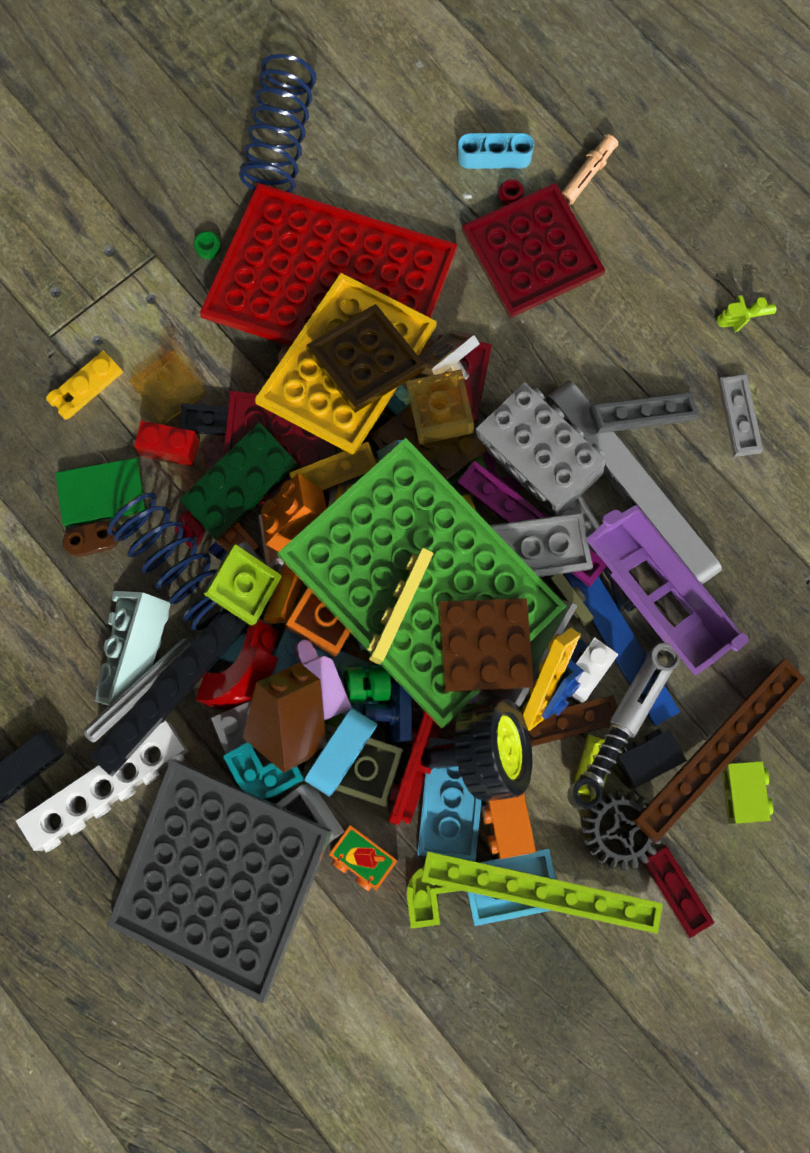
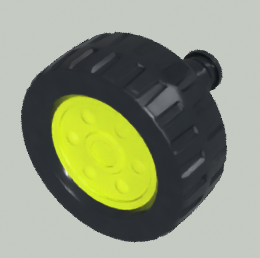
[421,698,533,801]

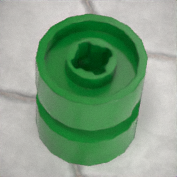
[343,663,391,703]

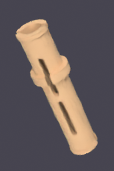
[561,134,618,205]

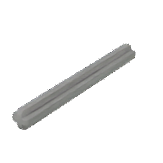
[83,638,191,742]

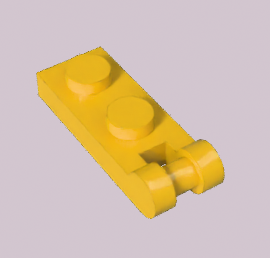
[46,350,123,420]

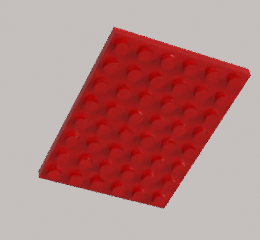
[200,183,458,383]

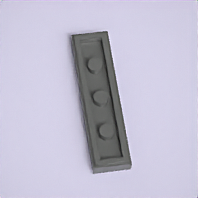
[589,392,699,434]

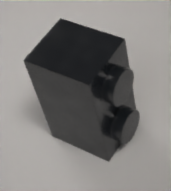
[615,728,687,789]

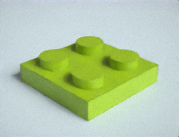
[203,544,282,626]

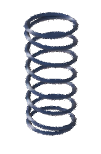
[238,53,317,193]
[107,493,220,631]

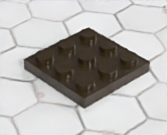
[306,304,425,413]
[369,388,487,481]

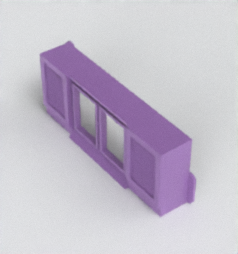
[586,505,749,676]

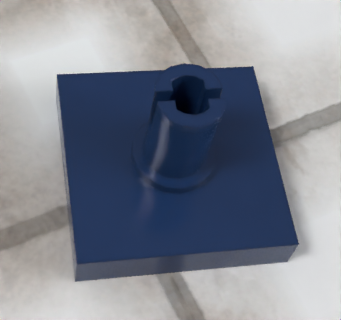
[362,682,411,745]

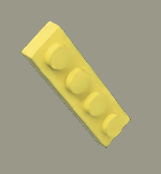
[367,548,433,665]

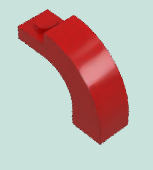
[196,620,279,710]

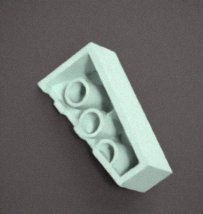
[95,591,171,711]

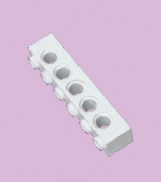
[16,721,189,852]

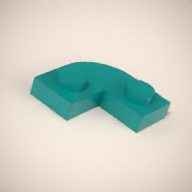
[223,742,305,798]

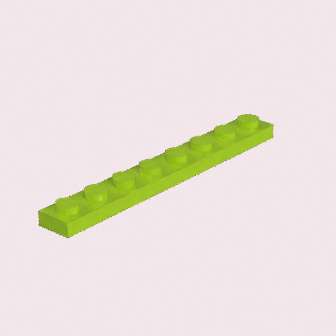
[421,852,663,934]

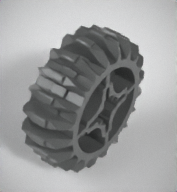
[582,790,661,871]

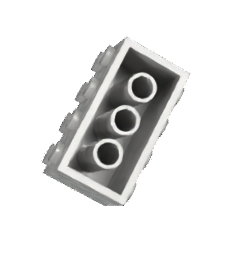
[476,382,605,517]

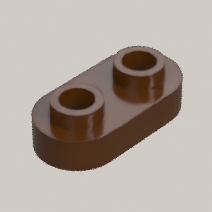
[62,521,119,557]

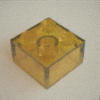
[406,369,474,445]

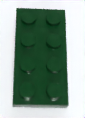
[179,422,299,541]

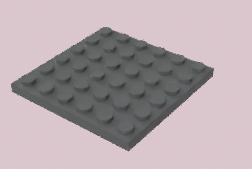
[107,759,333,1003]

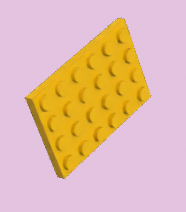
[255,273,437,455]

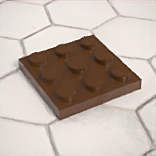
[438,598,534,692]

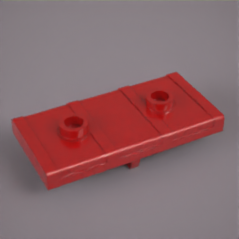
[388,711,442,826]

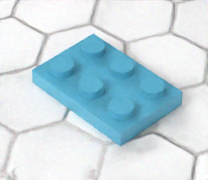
[467,849,556,926]

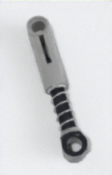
[567,642,680,810]

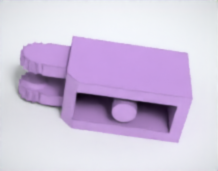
[293,639,352,720]

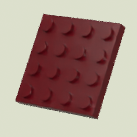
[462,183,605,319]
[223,391,337,508]

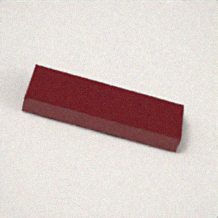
[642,845,715,938]

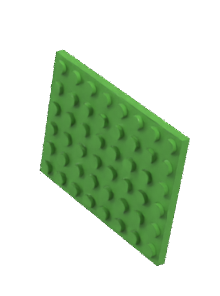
[277,438,566,728]

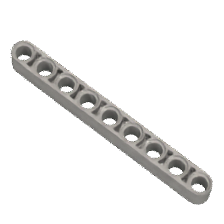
[546,380,722,585]

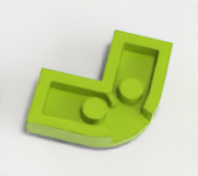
[407,867,462,929]

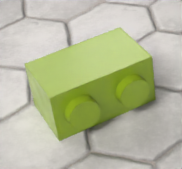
[722,761,773,824]

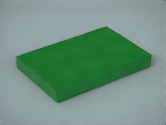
[55,458,146,527]

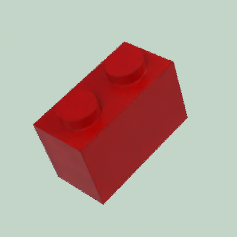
[134,420,200,467]

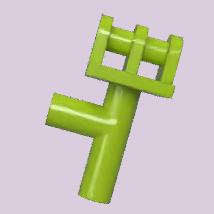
[716,295,776,332]

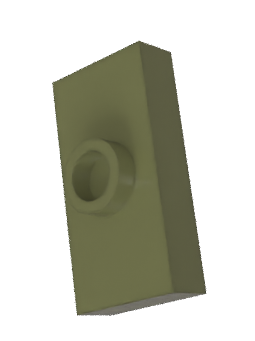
[550,574,594,628]

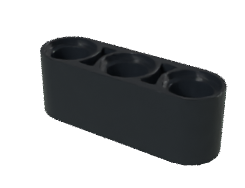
[0,729,65,804]

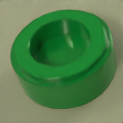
[193,231,221,260]

